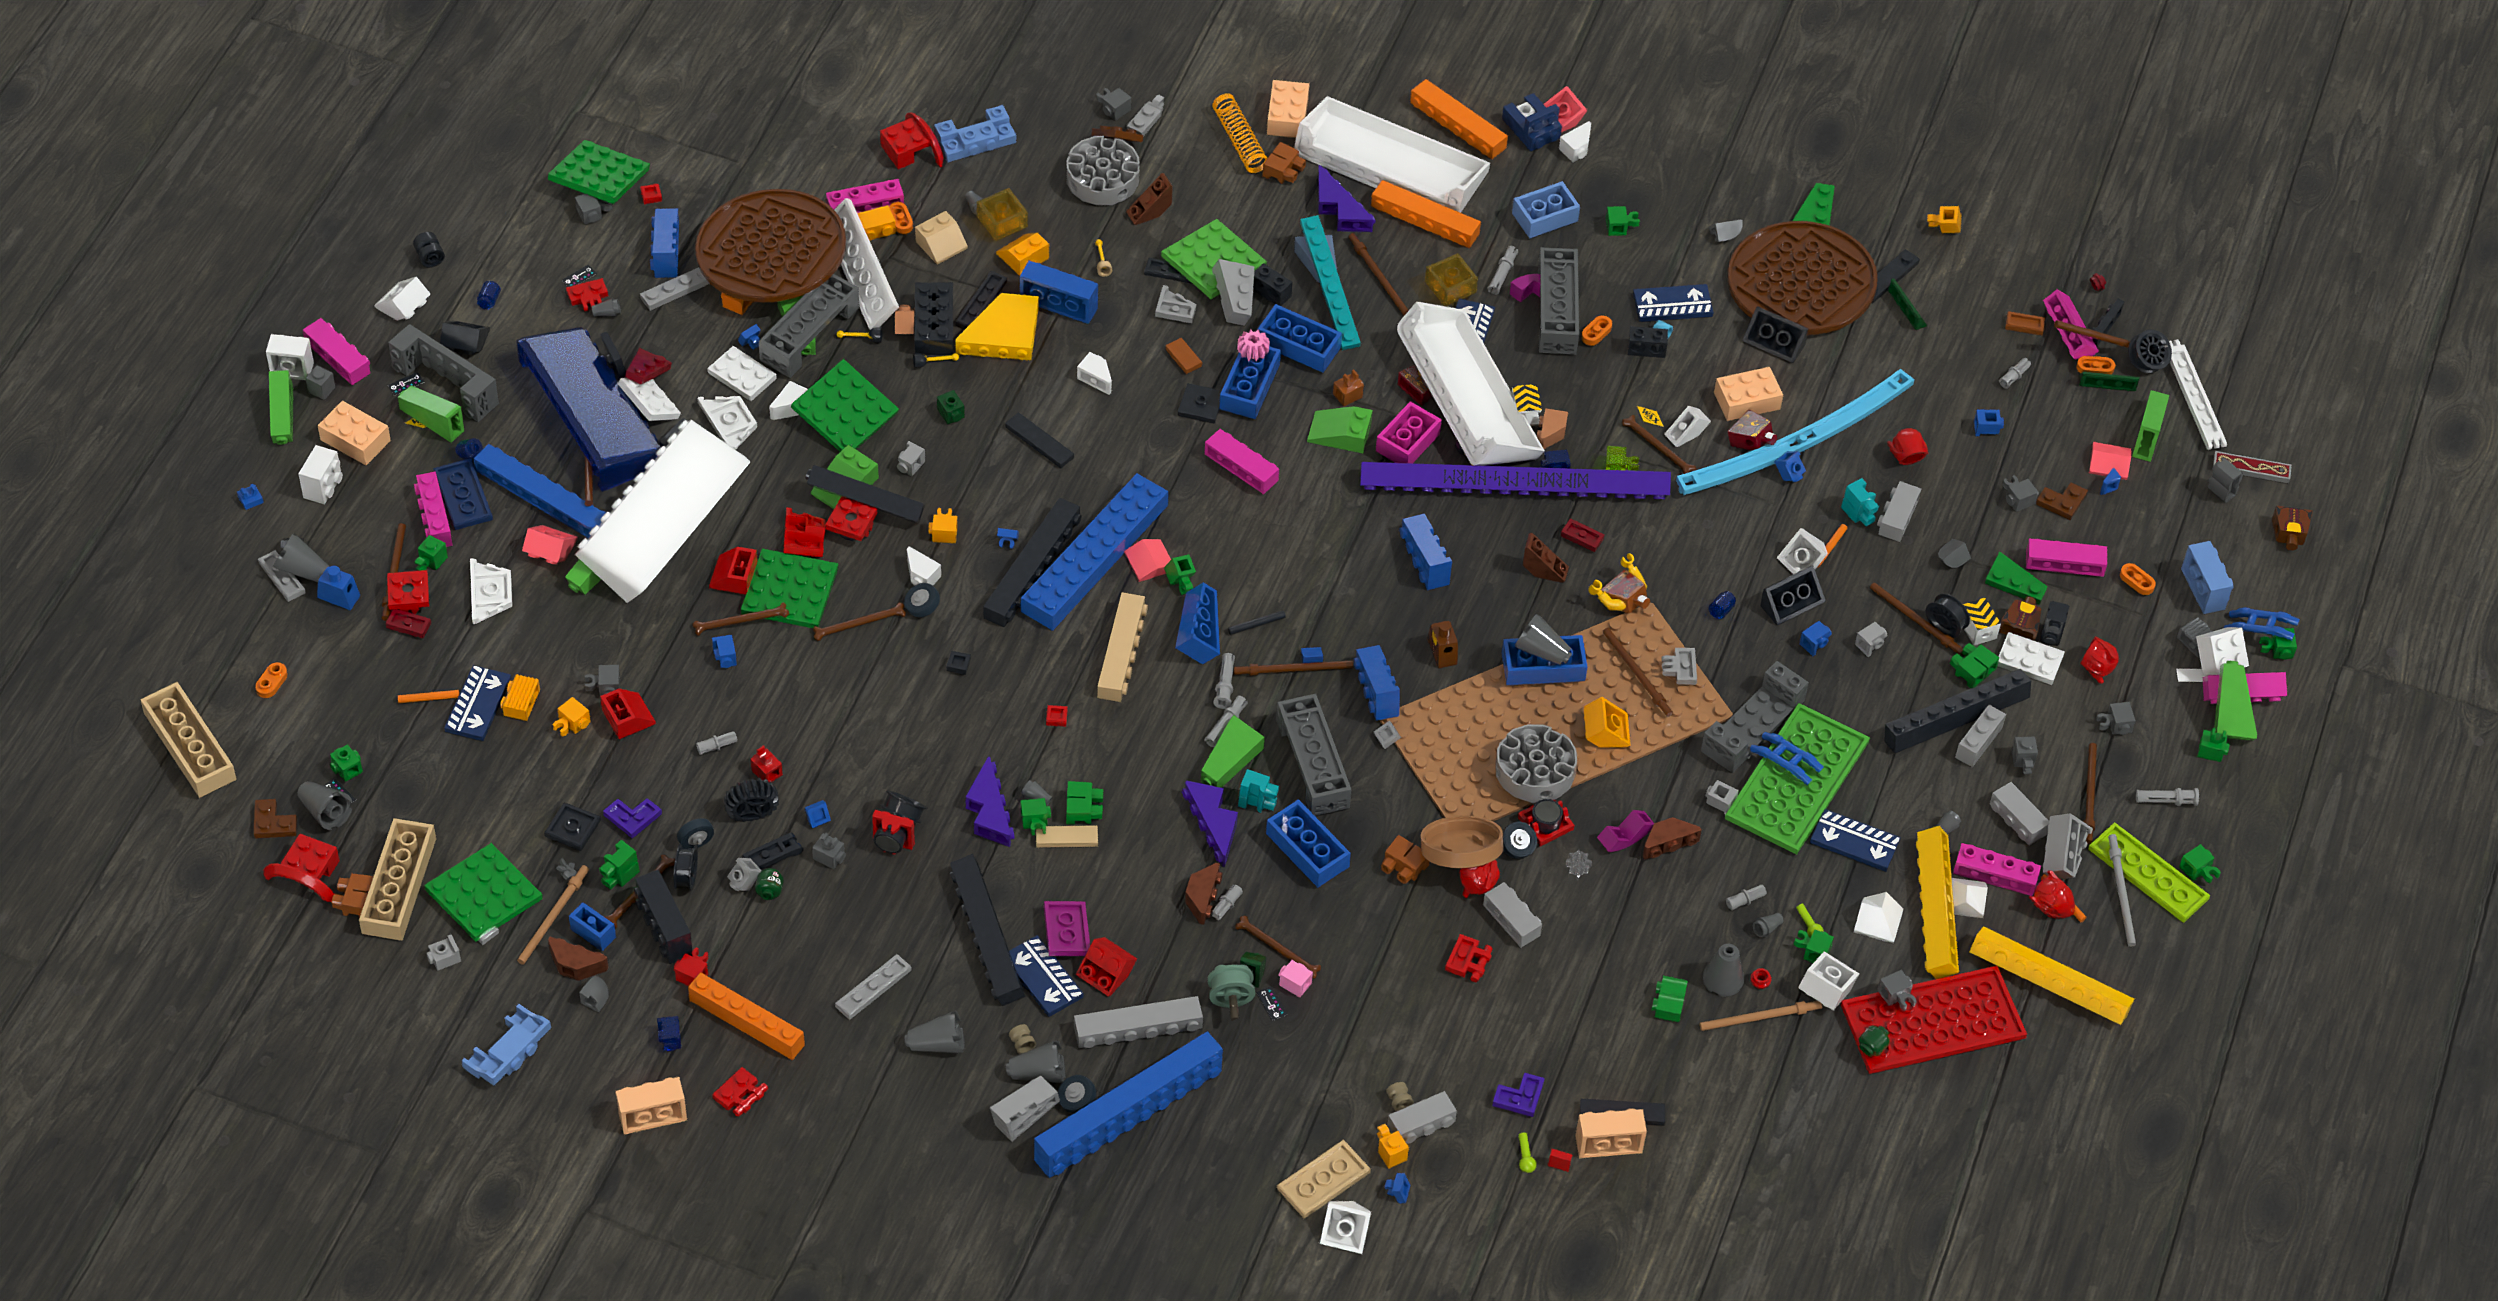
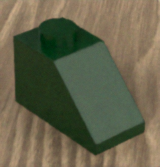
[1240,952,1266,988]

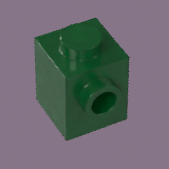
[937,390,965,424]

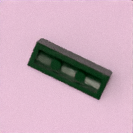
[1889,278,1927,330]
[2079,372,2140,391]

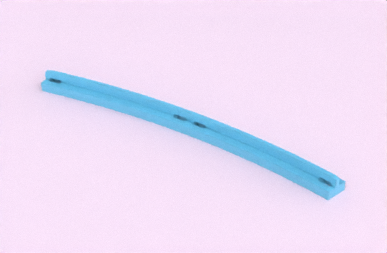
[1676,369,1914,495]

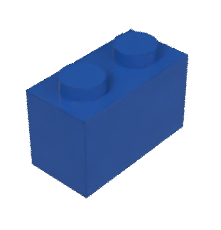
[569,903,616,951]

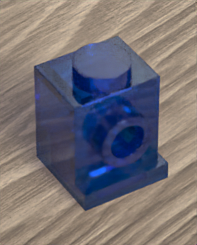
[1541,450,1571,469]
[657,1016,681,1051]

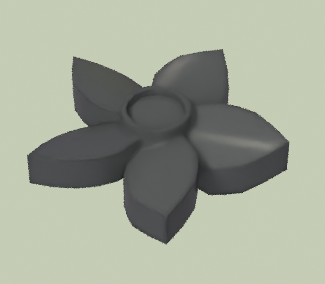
[556,858,577,880]

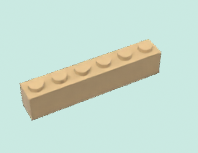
[1097,593,1148,702]

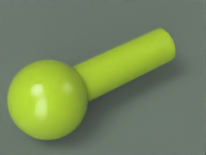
[1796,904,1824,938]
[1519,1133,1536,1173]

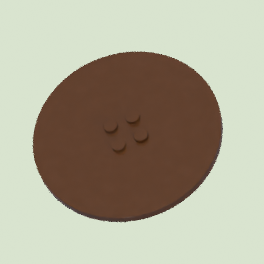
[695,189,846,302]
[1728,221,1877,335]

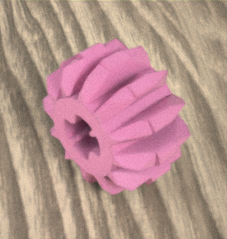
[1237,329,1269,361]

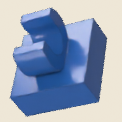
[738,324,760,350]
[237,484,264,510]
[997,528,1019,549]
[805,800,831,828]
[1384,1173,1411,1203]

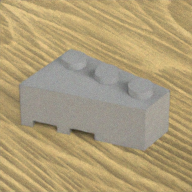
[1212,259,1254,326]
[2043,813,2093,879]
[990,1076,1060,1142]

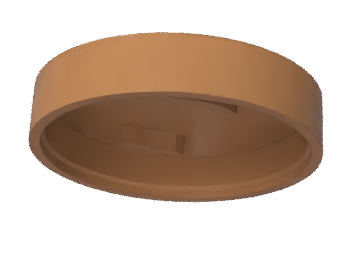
[1421,816,1503,868]

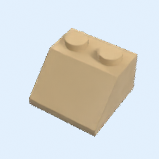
[915,211,968,265]

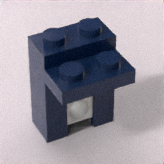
[1502,93,1562,151]

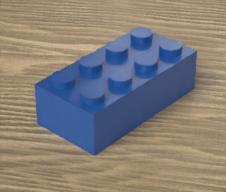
[1020,260,1098,324]
[1257,304,1342,373]
[1219,346,1281,419]
[1502,635,1588,685]
[1266,799,1351,887]

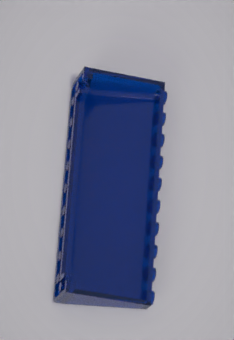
[516,327,662,492]

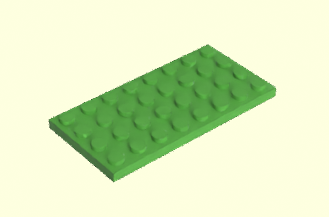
[1725,703,1870,855]

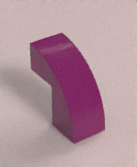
[1510,274,1540,302]
[1597,810,1654,852]

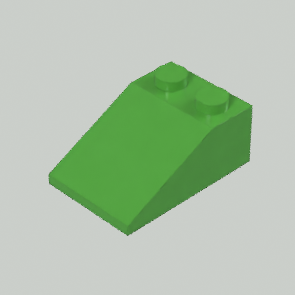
[1307,406,1373,453]
[811,445,879,509]

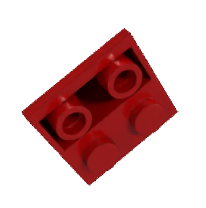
[709,547,757,595]
[600,689,656,739]
[1076,937,1137,996]

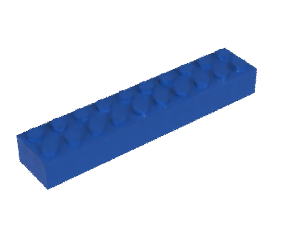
[1021,473,1168,631]
[1034,1031,1223,1178]

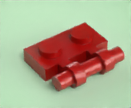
[1445,934,1493,983]
[713,1067,768,1117]

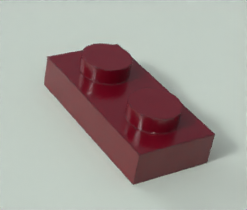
[1561,518,1605,552]
[386,609,431,638]

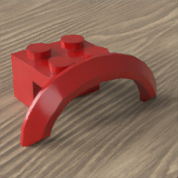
[880,112,943,169]
[263,834,340,902]

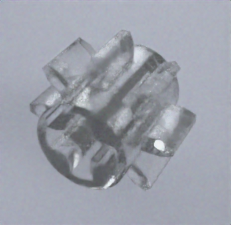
[1566,850,1592,877]

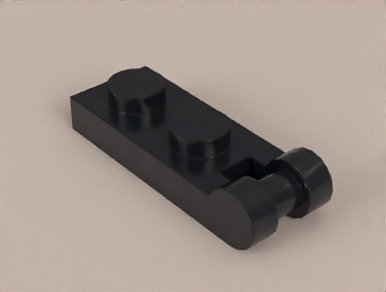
[742,833,803,870]

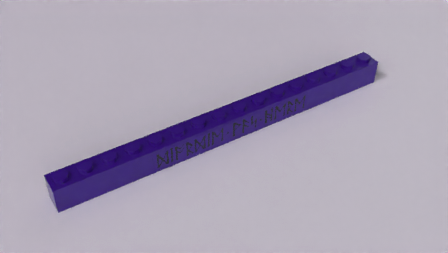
[1360,462,1671,499]

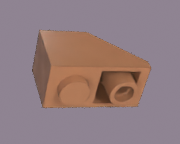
[895,305,915,334]
[1537,408,1568,449]

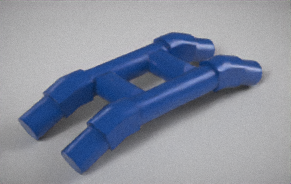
[2224,607,2300,641]
[1750,732,1824,785]

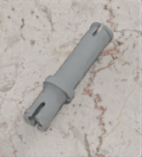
[1488,246,1518,294]
[1204,696,1248,747]

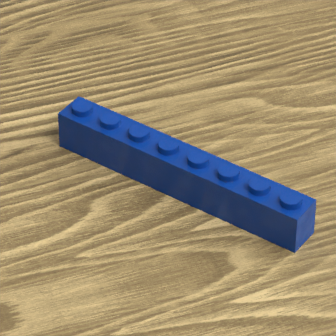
[474,444,606,538]

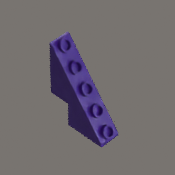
[1318,165,1375,232]
[966,757,1015,847]
[1182,780,1238,867]

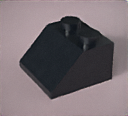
[440,320,490,355]

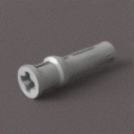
[1213,653,1235,709]
[2136,788,2199,806]

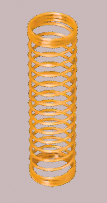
[1212,94,1267,173]

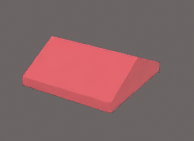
[1544,86,1587,132]
[2089,442,2131,480]
[1124,539,1171,582]

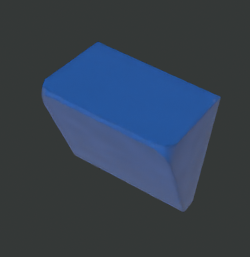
[2100,468,2121,495]
[1301,647,1323,663]

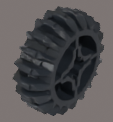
[724,778,779,822]

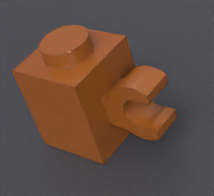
[1333,370,1364,407]

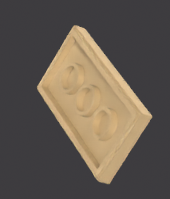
[1277,1140,1371,1218]

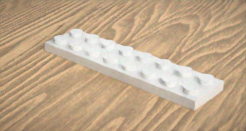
[834,198,899,330]

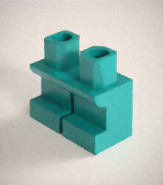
[1841,478,1879,526]
[1238,769,1279,813]

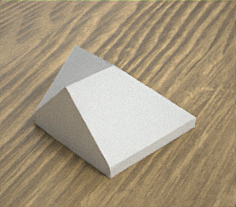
[1777,528,1828,574]
[1952,878,1988,918]
[1854,892,1903,944]
[1320,1201,1371,1254]

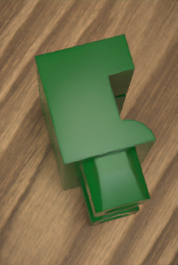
[1950,643,2000,689]
[1066,781,1103,825]
[599,840,640,890]

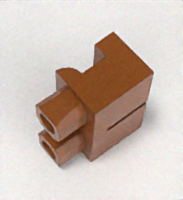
[1263,142,1306,184]
[1381,835,1430,884]
[332,873,374,919]

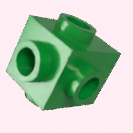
[330,744,363,782]

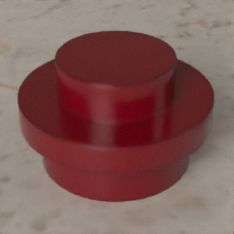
[2090,273,2106,291]

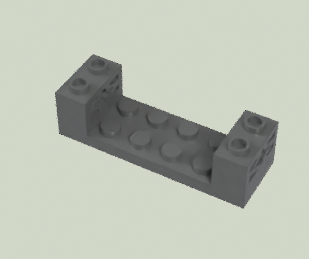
[1538,247,1579,354]
[759,274,860,378]
[388,324,499,422]
[1701,661,1809,773]
[1276,694,1352,816]

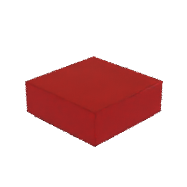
[640,184,662,204]
[1046,705,1068,727]
[1548,1149,1572,1172]

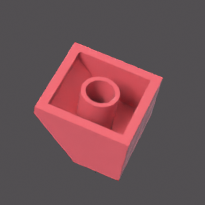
[522,525,578,564]

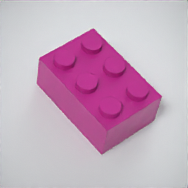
[1376,402,1442,464]

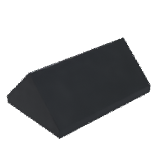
[1742,306,1809,363]
[1760,565,1826,625]

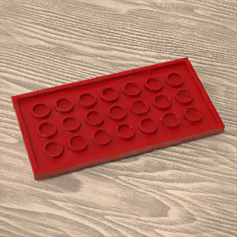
[1841,966,2027,1074]

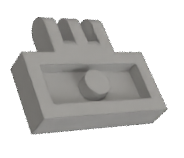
[1661,648,1697,685]

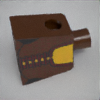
[2272,506,2313,551]
[1999,597,2042,641]
[1427,621,1458,669]

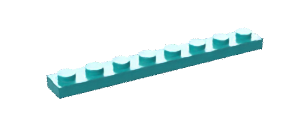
[1300,215,1361,350]

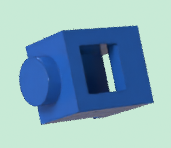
[1974,409,2004,436]
[1774,451,1806,482]
[1800,621,1832,656]
[712,635,737,668]

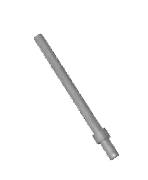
[2108,834,2136,947]

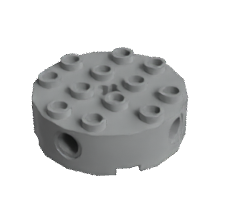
[1067,136,1139,205]
[1495,725,1577,803]

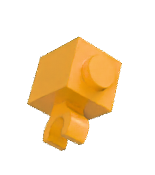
[1927,206,1962,233]
[929,508,958,543]
[553,697,590,737]
[1377,1124,1409,1169]

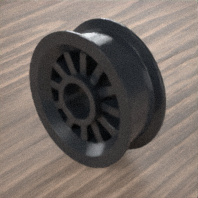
[2128,329,2172,373]
[1925,594,1970,638]
[880,790,928,823]
[673,844,698,891]

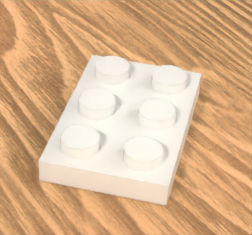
[708,346,776,401]
[618,378,681,421]
[1998,632,2065,685]

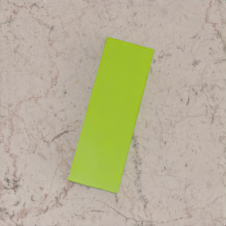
[2088,822,2210,923]

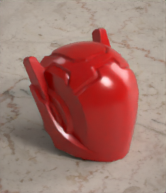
[1887,428,1929,465]
[2080,636,2119,684]
[1460,859,1500,898]
[2029,870,2075,919]

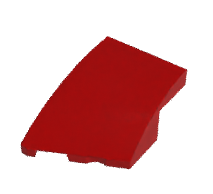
[783,507,825,557]

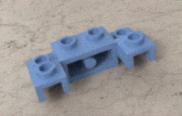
[934,105,1016,162]
[462,1004,551,1085]

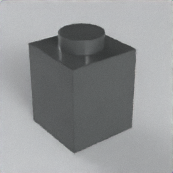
[306,366,335,400]

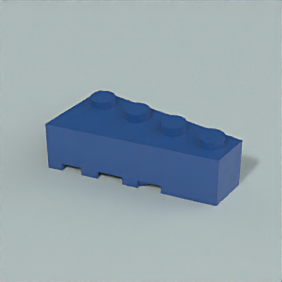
[650,209,679,278]
[1399,514,1452,590]
[1175,582,1220,664]
[1353,645,1400,721]

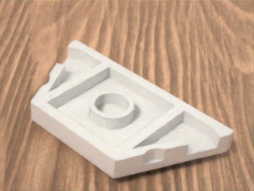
[697,396,757,450]
[470,559,512,624]

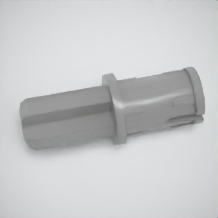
[1999,358,2031,388]
[696,732,737,755]
[1211,885,1243,920]
[1726,885,1767,911]

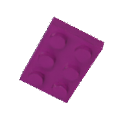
[1043,901,1090,956]

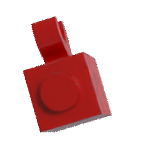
[751,745,783,782]
[674,947,708,986]

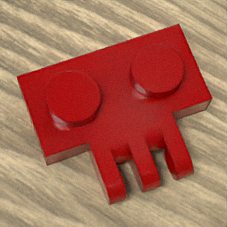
[566,278,608,312]

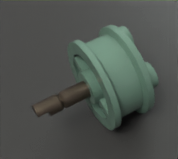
[1208,965,1255,1021]

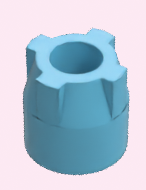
[1653,320,1673,338]

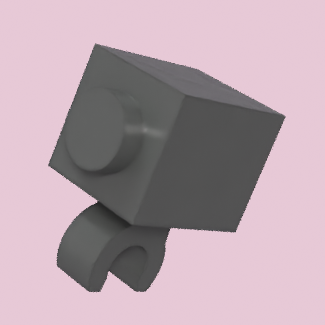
[1097,88,1131,121]
[575,194,612,225]
[2003,475,2039,512]
[585,665,620,696]
[2096,702,2135,735]
[2011,737,2038,774]
[812,833,846,869]
[1878,970,1916,1011]

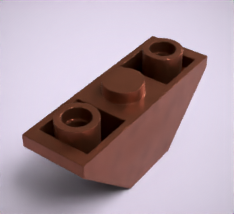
[1126,173,1173,225]
[1523,533,1569,583]
[1643,817,1702,860]
[1185,863,1223,925]
[548,937,608,981]

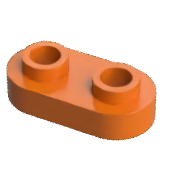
[889,202,913,234]
[1581,316,1612,346]
[2076,356,2115,374]
[2120,563,2156,595]
[256,663,288,698]

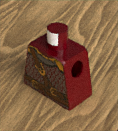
[1397,365,1433,406]
[1728,410,1777,450]

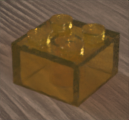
[977,188,1028,241]
[1425,253,1478,306]

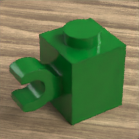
[1606,206,1640,236]
[415,535,448,571]
[1164,554,1196,595]
[2259,628,2297,660]
[2197,728,2230,762]
[1021,798,1051,835]
[2179,844,2221,883]
[1793,929,1834,963]

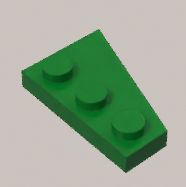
[1793,183,1835,225]
[1985,552,2048,605]

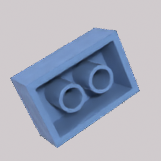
[1512,181,1580,238]
[2181,541,2233,614]

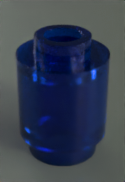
[477,281,501,309]
[456,438,483,459]
[1708,591,1736,619]

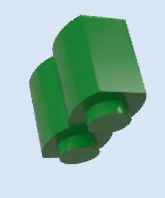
[1652,975,1688,1022]

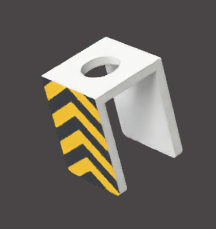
[1511,384,1542,426]
[1963,598,2001,645]

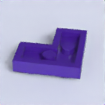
[603,798,662,838]
[1492,1073,1545,1117]

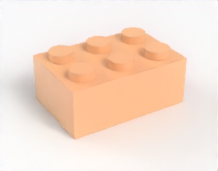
[1267,80,1309,138]
[1714,367,1783,421]
[318,401,391,465]
[616,1077,687,1135]
[1575,1109,1647,1158]

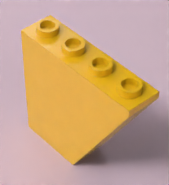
[956,293,1039,360]

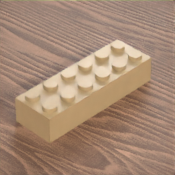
[140,682,236,798]
[359,818,436,941]

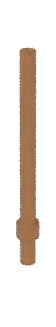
[517,865,589,965]
[1700,1001,1822,1031]

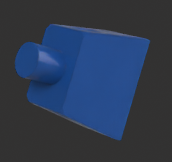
[317,566,360,610]

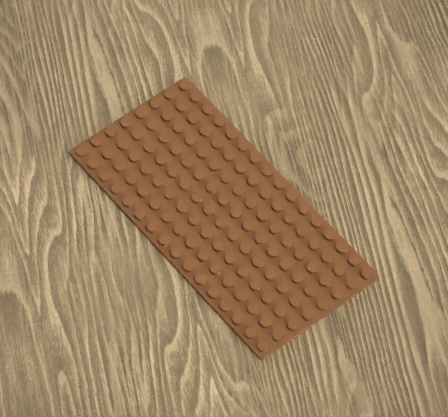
[1379,603,1733,821]

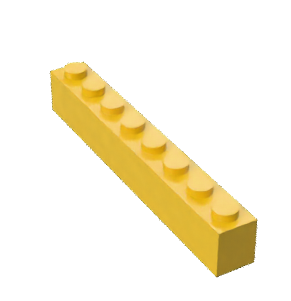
[1916,826,1959,979]
[1970,926,2134,1025]

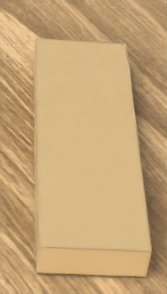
[1036,826,1098,847]

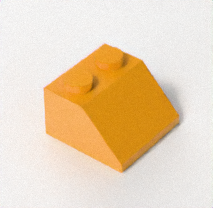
[996,233,1049,276]
[1583,697,1631,747]

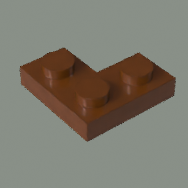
[1091,126,1143,142]
[2036,482,2088,521]
[254,799,297,838]

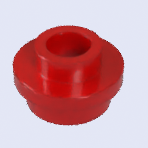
[1750,968,1771,989]

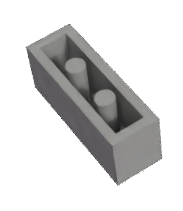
[1877,481,1921,542]
[1955,705,2006,767]
[1990,782,2049,845]
[1483,882,1542,948]
[1387,1091,1457,1144]

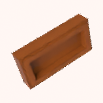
[2005,311,2045,336]
[1165,338,1202,374]

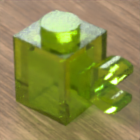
[1605,446,1639,471]

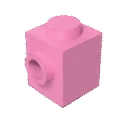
[1279,960,1313,997]

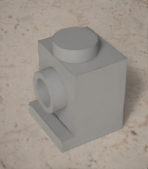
[897,441,925,476]
[1855,622,1887,657]
[1705,780,1739,815]
[727,858,761,891]
[426,935,461,971]

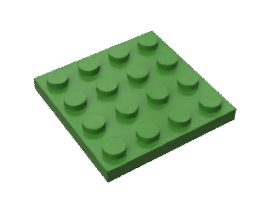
[1161,219,1267,299]

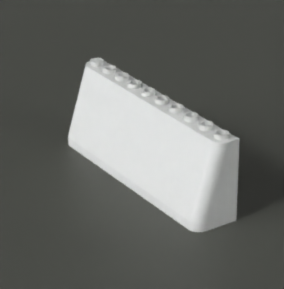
[1294,96,1490,213]
[1397,302,1544,466]
[575,420,750,603]

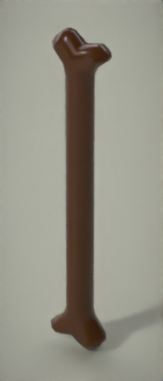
[1622,415,1696,474]
[692,602,789,636]
[813,602,906,641]
[605,855,675,928]
[1236,916,1321,979]

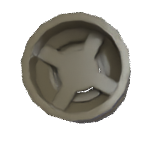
[1009,1024,1036,1054]
[1386,1082,1414,1111]

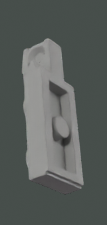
[1127,95,1164,136]

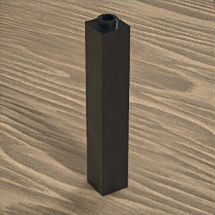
[805,465,925,524]

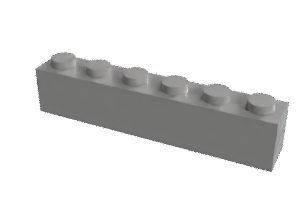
[1074,996,1203,1048]

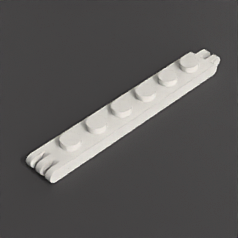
[2169,340,2227,450]

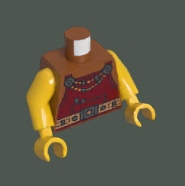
[1589,553,1650,613]

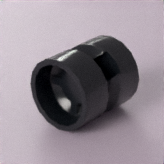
[413,232,445,267]

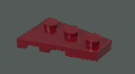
[625,348,672,385]

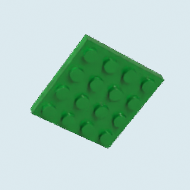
[548,140,650,204]
[791,359,899,452]
[741,549,838,628]
[425,843,543,942]

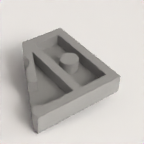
[1155,285,1196,323]

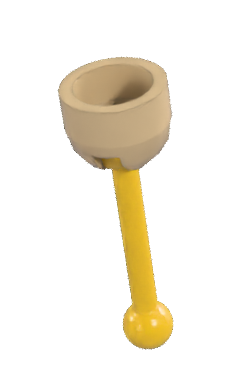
[1095,239,1112,277]

